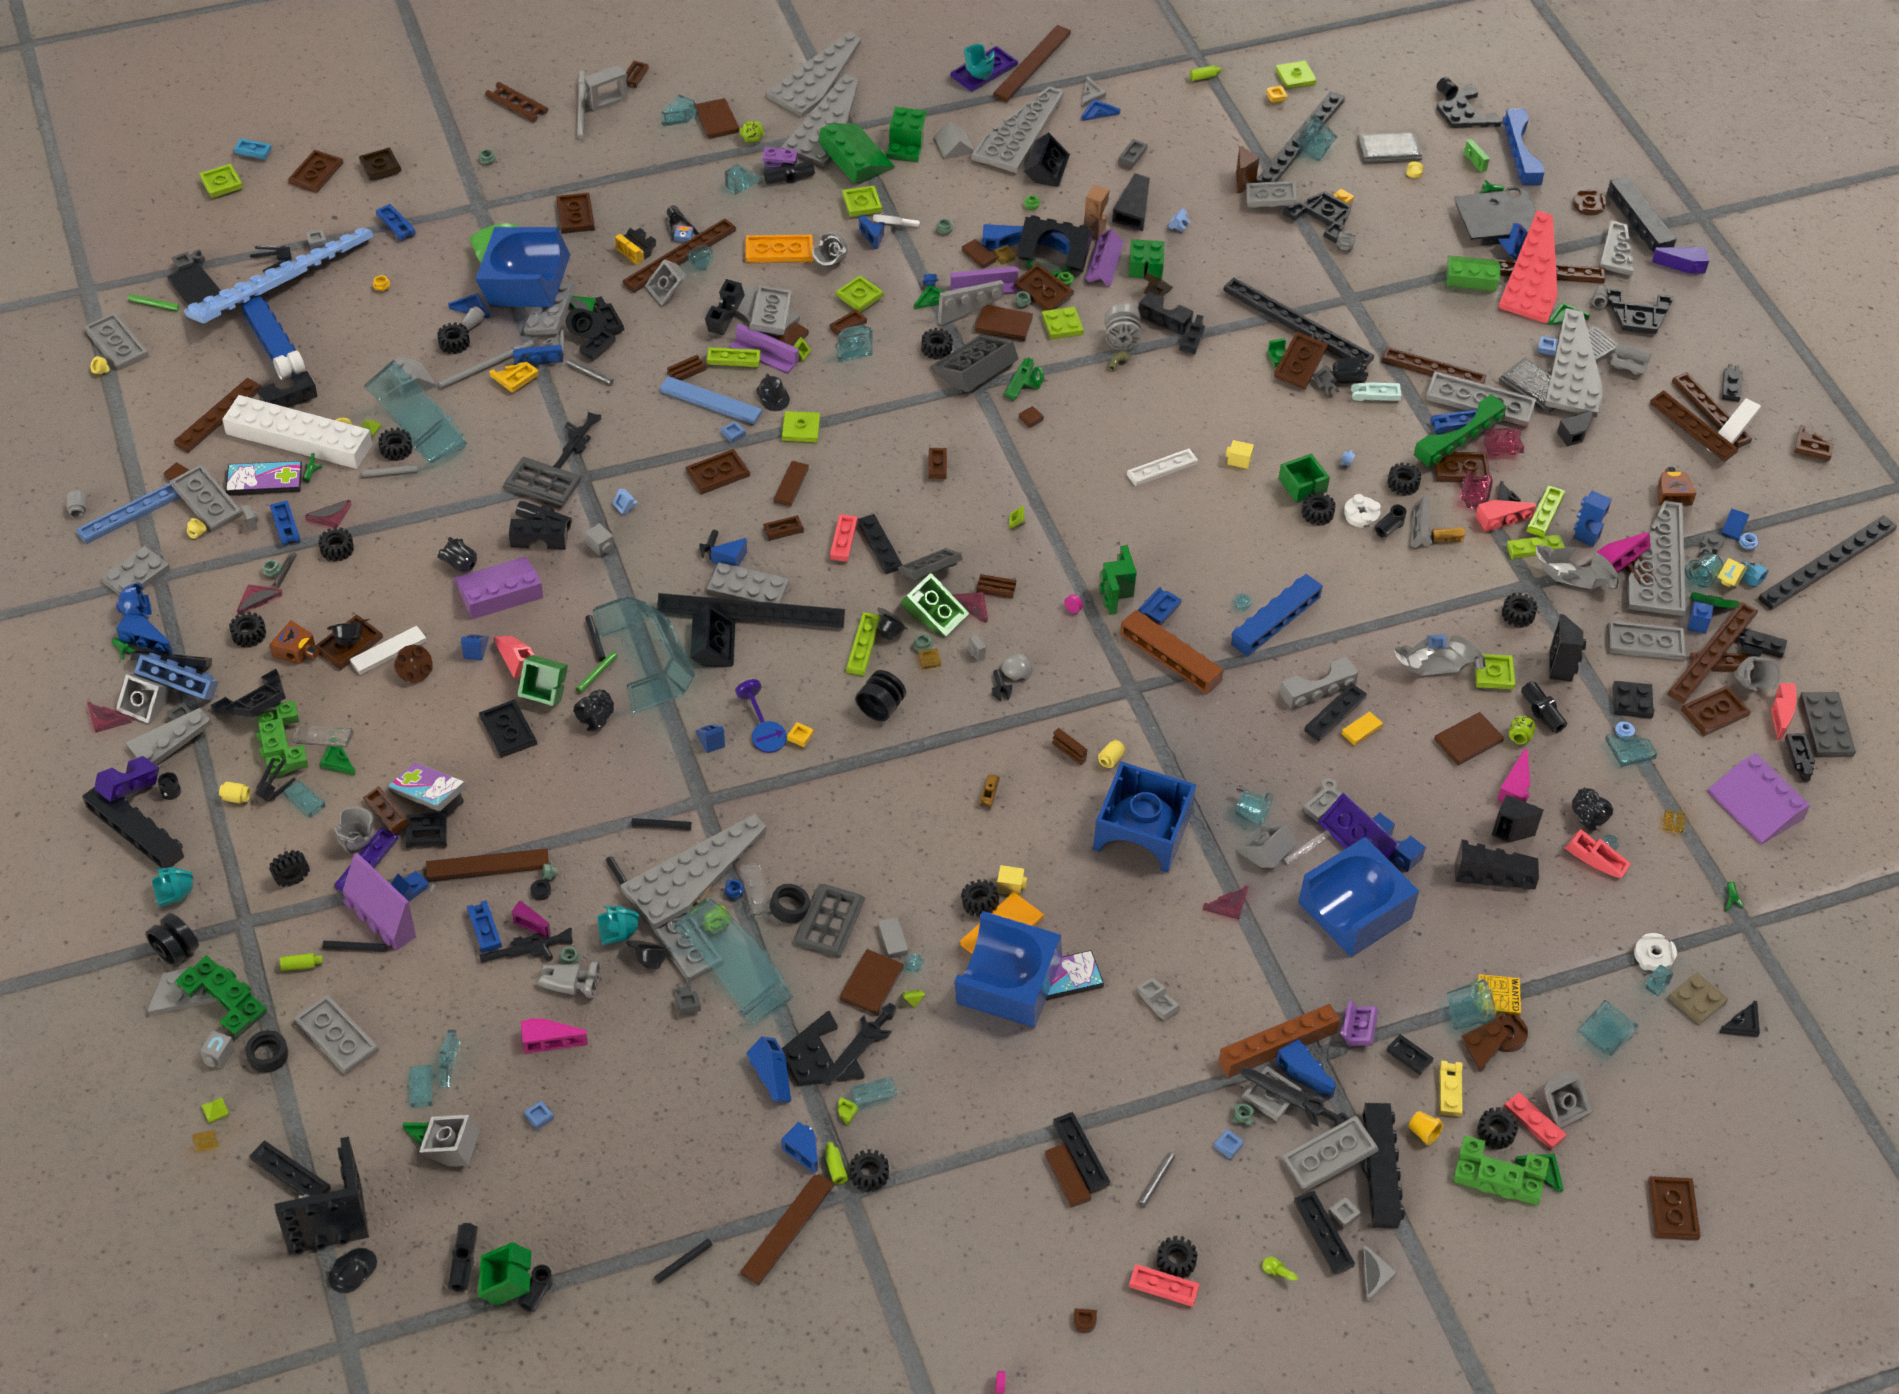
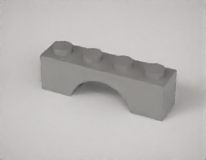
[1279,656,1359,709]

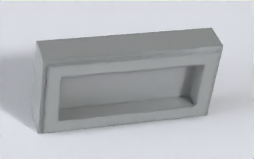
[878,917,908,958]

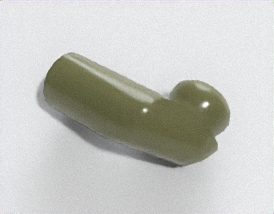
[1108,351,1130,371]

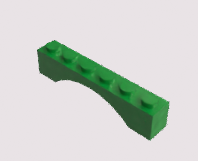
[1414,394,1507,467]

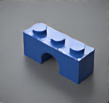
[1573,490,1612,547]
[1373,813,1426,872]

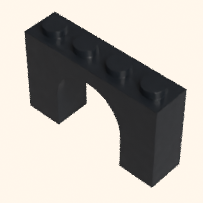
[1017,215,1093,272]

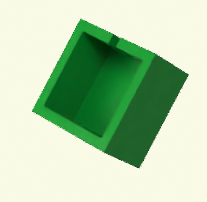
[1128,239,1165,279]
[1278,453,1330,503]
[517,655,568,706]
[478,1242,532,1305]

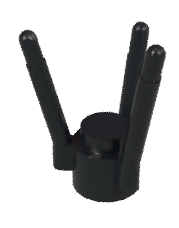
[666,205,700,240]
[250,246,292,272]
[255,757,296,802]

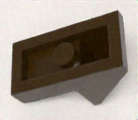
[1144,273,1173,297]

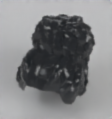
[573,689,614,731]
[1572,787,1614,831]

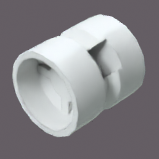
[273,350,305,380]

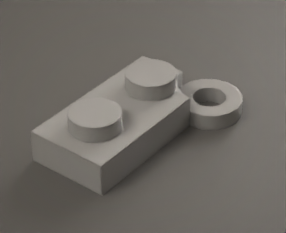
[1303,778,1341,822]

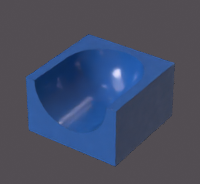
[476,227,571,307]
[1093,761,1197,873]
[1298,837,1419,957]
[955,911,1062,1028]

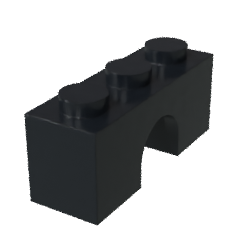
[705,279,745,335]
[1138,291,1194,335]
[257,371,318,408]
[509,519,568,550]

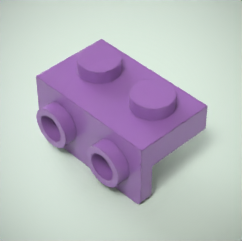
[763,147,797,168]
[1341,1001,1378,1046]

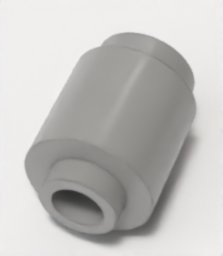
[67,490,86,518]

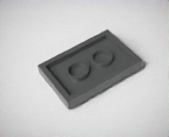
[897,548,963,580]

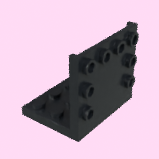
[274,1136,369,1254]

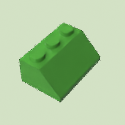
[1446,255,1500,291]

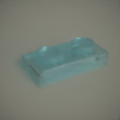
[284,780,326,818]
[410,1065,433,1108]
[850,1077,898,1106]

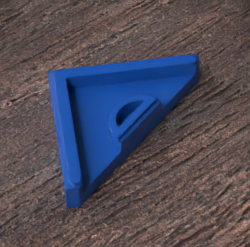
[1081,99,1121,121]
[448,293,490,318]

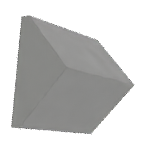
[934,121,974,159]

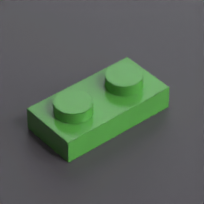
[1464,139,1490,173]

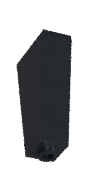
[1112,173,1150,231]

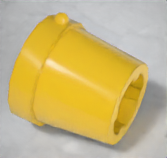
[1408,1111,1444,1145]

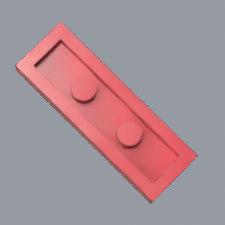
[830,514,858,562]
[1504,1092,1567,1150]
[1129,1264,1200,1307]

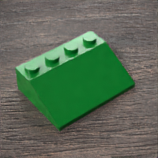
[818,123,895,184]

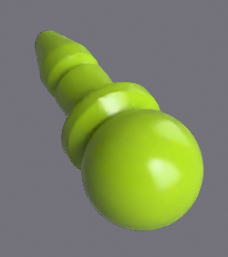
[1262,1256,1298,1281]

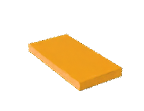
[746,235,813,263]
[960,892,1044,954]

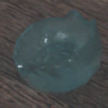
[687,245,713,268]

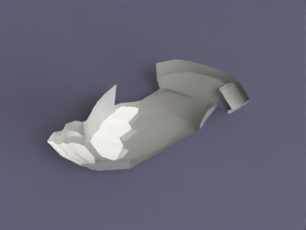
[1536,545,1620,589]
[1394,635,1486,676]

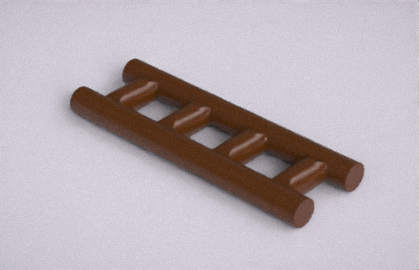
[485,82,549,122]

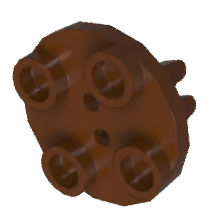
[394,644,433,683]

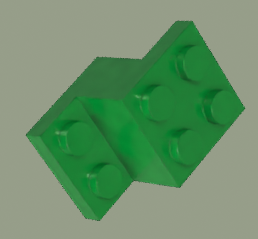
[886,107,927,162]
[1099,545,1137,615]

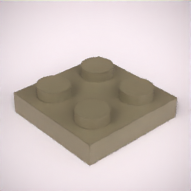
[1668,972,1728,1025]

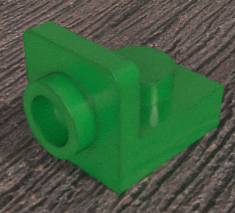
[1267,338,1286,367]

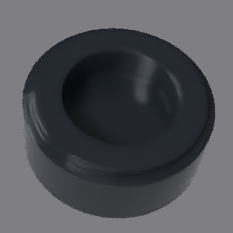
[530,880,551,900]

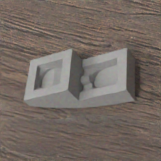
[1137,977,1180,1021]

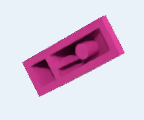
[1594,532,1651,572]
[1497,748,1530,803]
[521,1018,588,1054]

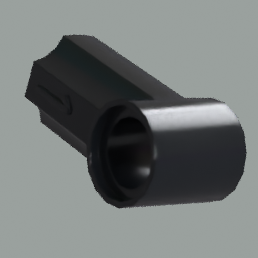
[1374,504,1407,538]
[517,1264,553,1312]

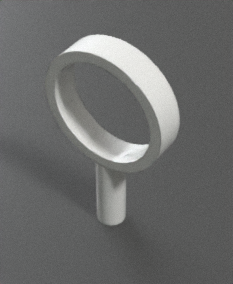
[873,215,919,227]

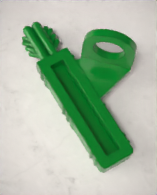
[1005,357,1044,400]

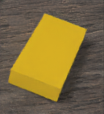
[1341,711,1383,746]

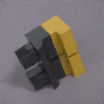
[615,228,656,265]

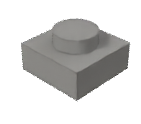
[306,229,326,248]
[242,505,258,532]
[968,635,986,662]
[1329,1197,1361,1229]

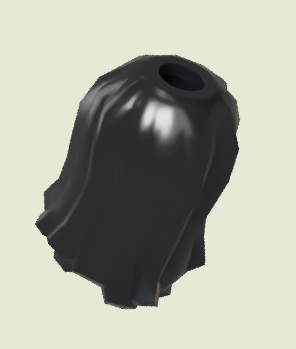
[1332,354,1368,383]
[437,537,477,572]

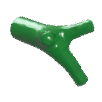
[1479,180,1504,194]
[303,453,322,482]
[112,637,136,659]
[1725,881,1744,911]

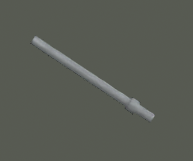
[577,70,586,140]
[438,340,534,389]

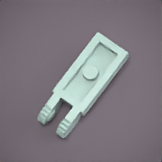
[1351,382,1402,401]

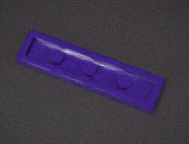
[334,827,399,892]

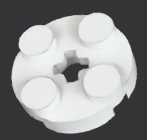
[1344,494,1380,528]
[1634,933,1677,972]

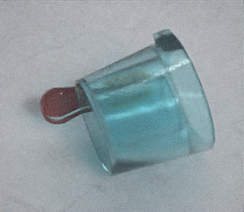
[1685,552,1724,588]
[1235,785,1273,825]

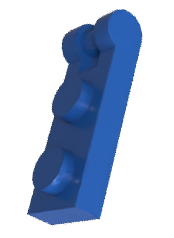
[376,204,416,241]
[513,345,563,365]
[1430,409,1477,435]
[270,500,301,546]
[466,900,502,953]

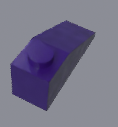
[1652,247,1709,273]

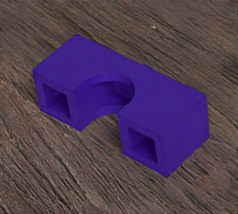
[94,756,159,802]

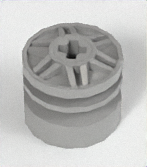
[1104,304,1142,350]

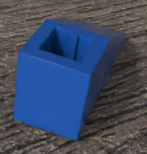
[116,614,173,654]
[746,1036,791,1103]
[1276,1039,1336,1099]

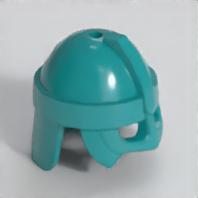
[964,44,994,80]
[152,867,193,908]
[597,905,639,946]

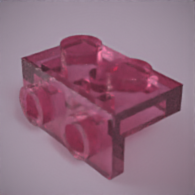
[1484,428,1524,456]
[1461,471,1493,508]

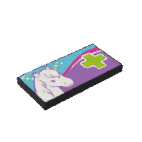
[226,461,302,495]
[1046,950,1104,1000]

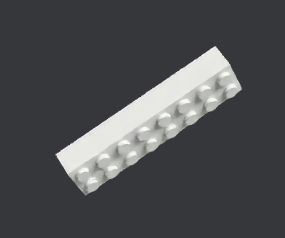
[222,395,372,469]

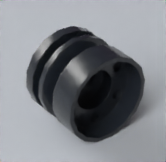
[855,670,906,722]

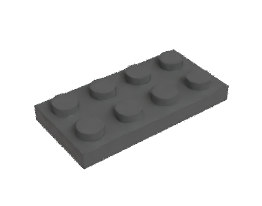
[1800,692,1856,757]

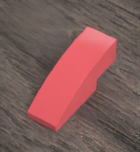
[1771,683,1797,740]
[1565,829,1631,878]

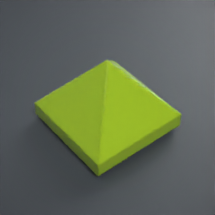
[793,337,811,361]
[360,418,382,437]
[1009,506,1025,529]
[902,989,925,1008]
[201,1097,230,1123]

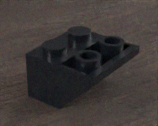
[1492,795,1544,842]

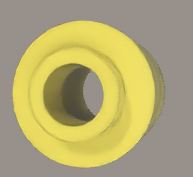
[1098,740,1125,768]
[219,781,251,804]

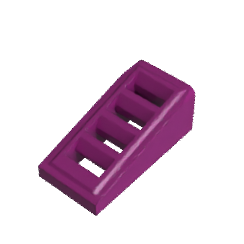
[512,901,551,938]

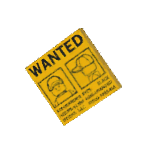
[1477,974,1521,1017]

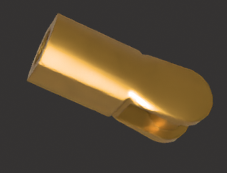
[1431,527,1466,543]
[979,774,1000,808]

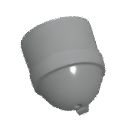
[812,232,848,265]
[1734,656,1780,692]
[334,807,373,853]

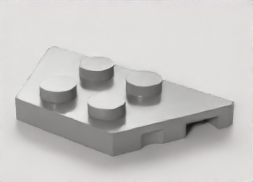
[148,967,217,1016]

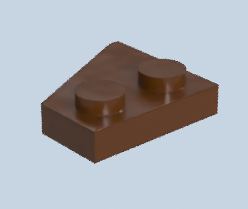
[1794,425,1834,461]
[1461,1017,1509,1072]

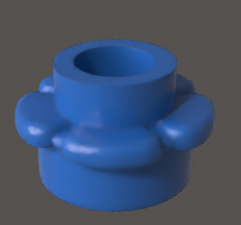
[922,274,939,286]
[725,879,745,898]

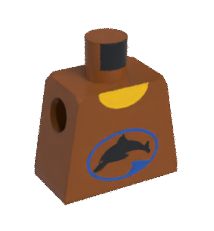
[1658,467,1696,505]
[269,620,319,664]

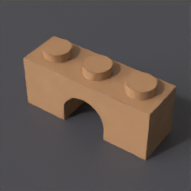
[1084,185,1109,240]

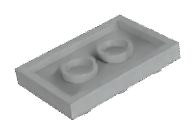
[1246,181,1297,208]
[101,546,170,595]

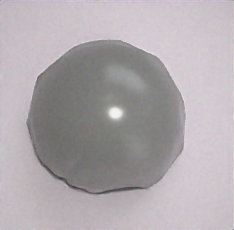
[1002,653,1032,681]

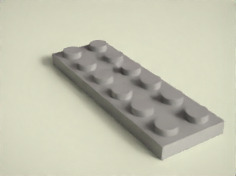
[1425,372,1536,427]

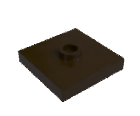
[359,147,402,181]

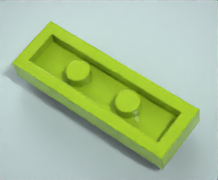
[707,347,761,367]
[1506,534,1565,559]

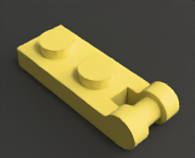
[1439,1060,1462,1117]

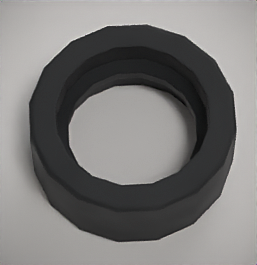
[769,884,810,923]
[245,1030,288,1073]

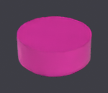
[1064,594,1083,613]
[995,1370,1006,1394]

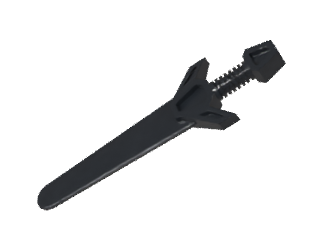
[822,1003,896,1086]
[1241,1067,1350,1127]

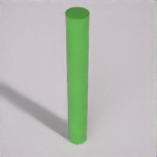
[129,294,180,311]
[576,651,618,693]

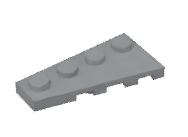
[1600,221,1634,276]
[126,708,213,765]

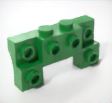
[175,955,267,1039]

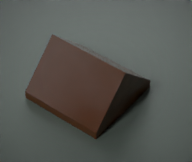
[1236,146,1260,193]

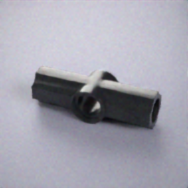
[763,161,815,185]
[515,501,572,532]
[1521,681,1567,734]
[448,1223,478,1292]

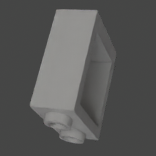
[584,65,628,112]

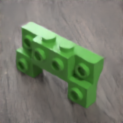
[256,700,309,779]
[1453,1135,1549,1206]

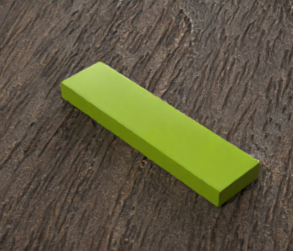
[1527,485,1565,537]
[846,612,880,676]

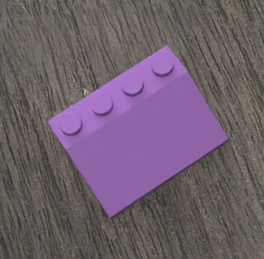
[454,557,543,619]
[1708,753,1810,845]
[343,853,416,951]

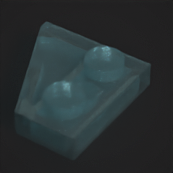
[1605,734,1658,767]
[440,1029,460,1087]

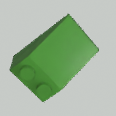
[900,573,969,637]

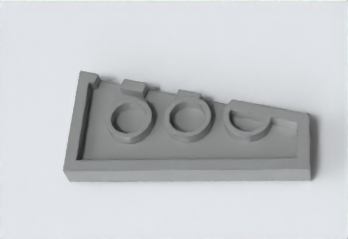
[938,280,1004,326]

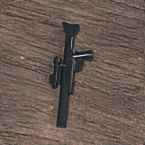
[553,412,601,469]
[479,927,573,963]

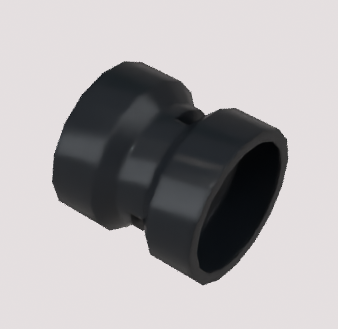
[1436,77,1458,98]
[158,772,181,800]

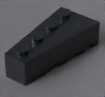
[1455,839,1539,889]

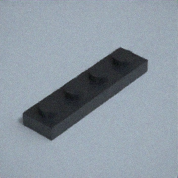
[858,514,903,575]
[130,650,212,670]
[1304,683,1367,741]
[1053,1112,1110,1193]
[250,1140,331,1196]
[1294,1191,1355,1275]

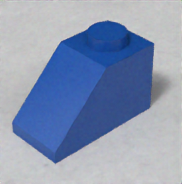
[1687,600,1713,634]
[782,1121,818,1173]

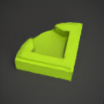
[838,1097,859,1126]

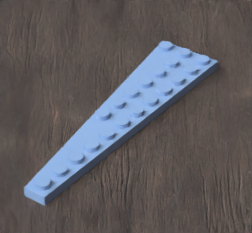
[183,227,374,324]

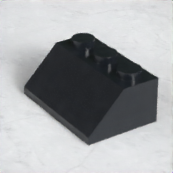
[1024,133,1070,187]
[690,604,736,667]
[1549,614,1586,682]

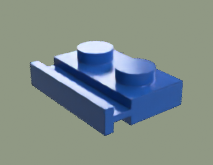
[1138,587,1182,625]

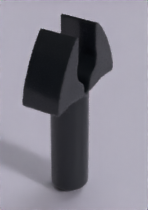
[699,530,719,560]
[992,669,1012,701]

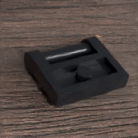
[406,812,448,848]

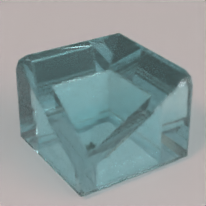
[1646,965,1673,996]

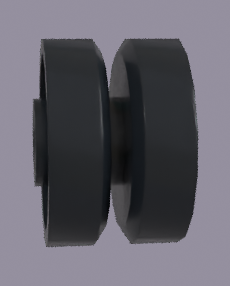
[145,913,199,966]

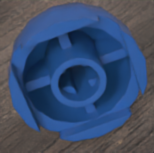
[116,582,152,619]

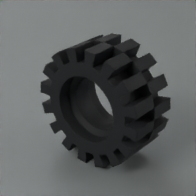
[437,322,470,354]
[921,328,953,360]
[378,428,413,461]
[1387,462,1421,496]
[1301,492,1336,526]
[318,527,354,562]
[1502,593,1538,628]
[229,612,266,648]
[269,850,310,887]
[961,879,999,917]
[1477,1107,1518,1149]
[850,1149,889,1192]
[1156,1236,1198,1279]

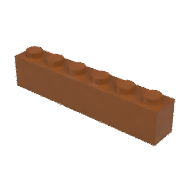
[1120,610,1223,694]
[1218,1004,1340,1078]

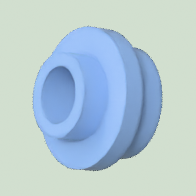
[1340,450,1355,467]
[1739,533,1758,550]
[1615,722,1635,740]

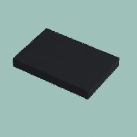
[167,263,221,305]
[479,699,537,758]

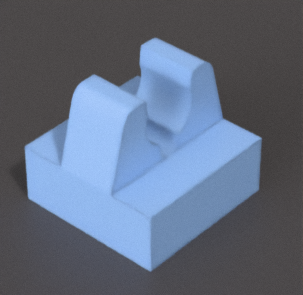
[1167,208,1190,232]
[612,489,637,514]

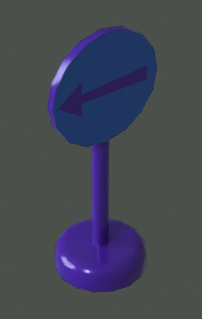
[735,679,787,753]

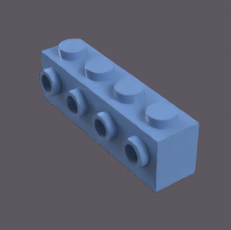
[134,653,219,700]

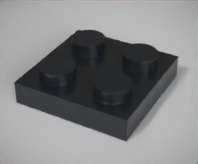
[1613,681,1654,718]

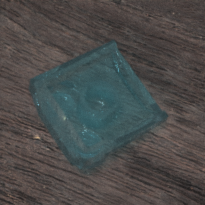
[1296,115,1338,161]
[835,325,873,362]
[1446,979,1496,1030]
[1578,999,1639,1056]

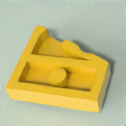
[489,362,539,393]

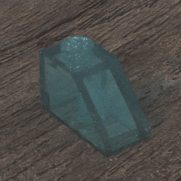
[661,95,696,126]
[725,164,761,195]

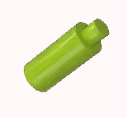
[1189,65,1221,81]
[280,953,323,972]
[824,1142,848,1185]

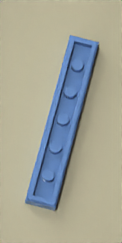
[660,376,762,425]
[76,483,181,544]

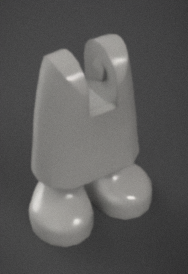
[538,961,600,998]

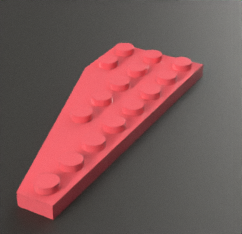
[1498,210,1558,324]

